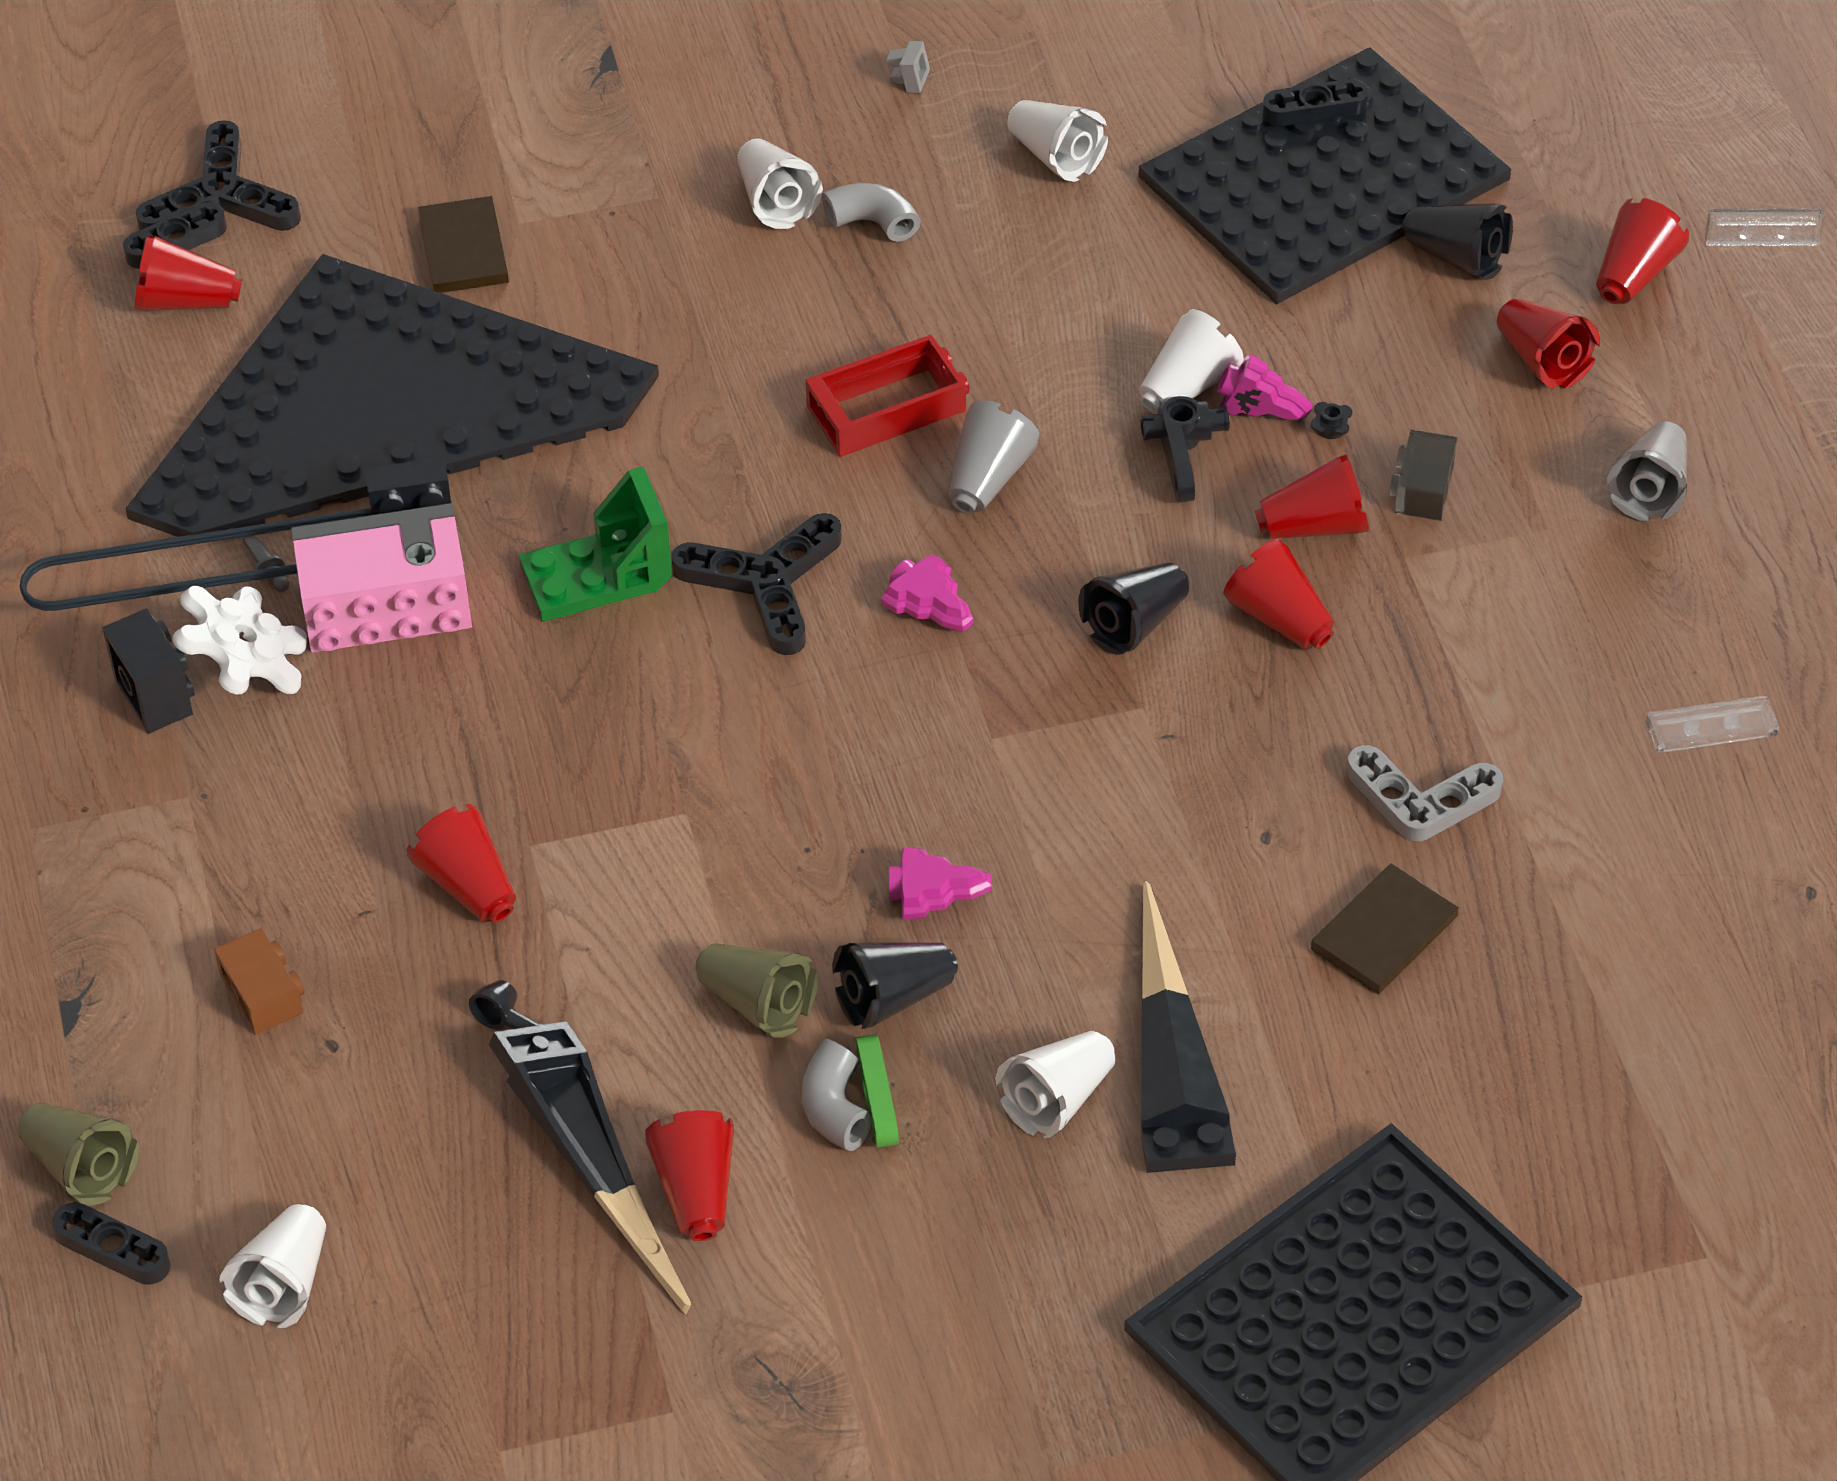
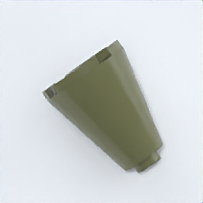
[696,943,818,1038]
[18,1103,139,1206]

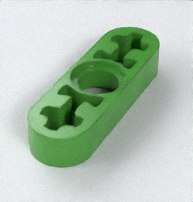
[855,1034,899,1148]

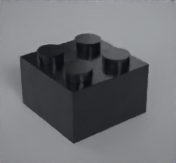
[102,608,195,734]

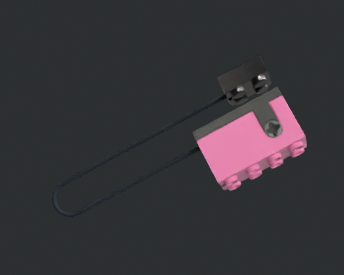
[19,457,472,653]

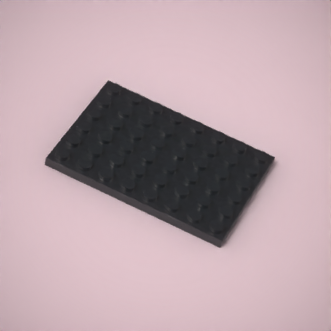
[1138,47,1511,304]
[1124,1123,1582,1481]

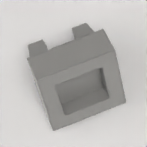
[886,41,930,93]

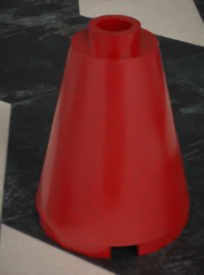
[1596,198,1689,304]
[134,235,242,311]
[1497,298,1600,389]
[1255,454,1369,539]
[1223,539,1334,650]
[406,804,516,923]
[645,1110,734,1241]

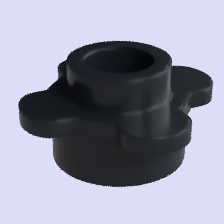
[1311,402,1353,439]

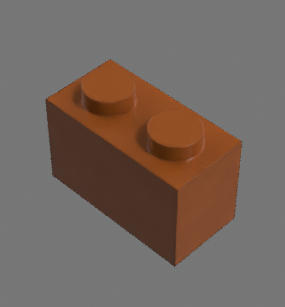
[214,928,304,1035]

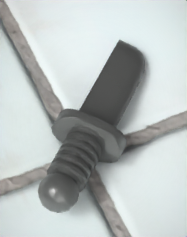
[242,536,289,592]

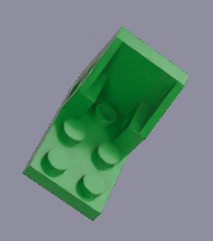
[519,466,672,622]

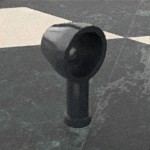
[469,980,545,1029]

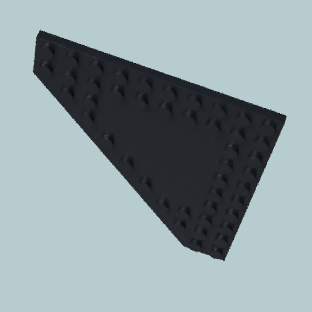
[125,254,659,537]

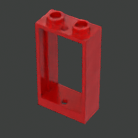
[805,334,969,457]

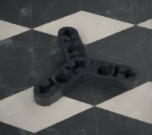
[136,120,301,231]
[671,513,842,655]

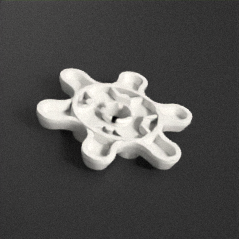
[172,586,307,694]

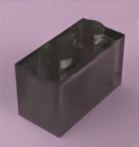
[1389,430,1458,521]

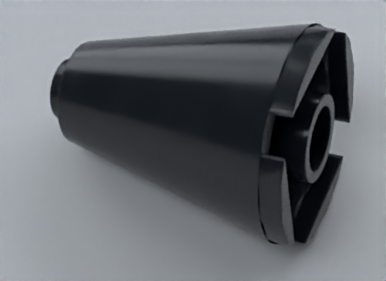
[1403,203,1513,280]
[1078,563,1189,655]
[832,943,958,1029]

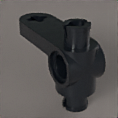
[1140,396,1230,503]

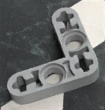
[1347,745,1503,842]

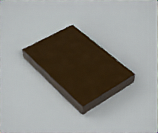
[418,196,509,293]
[1311,863,1459,995]

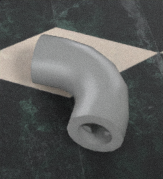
[821,182,921,242]
[801,1039,871,1151]

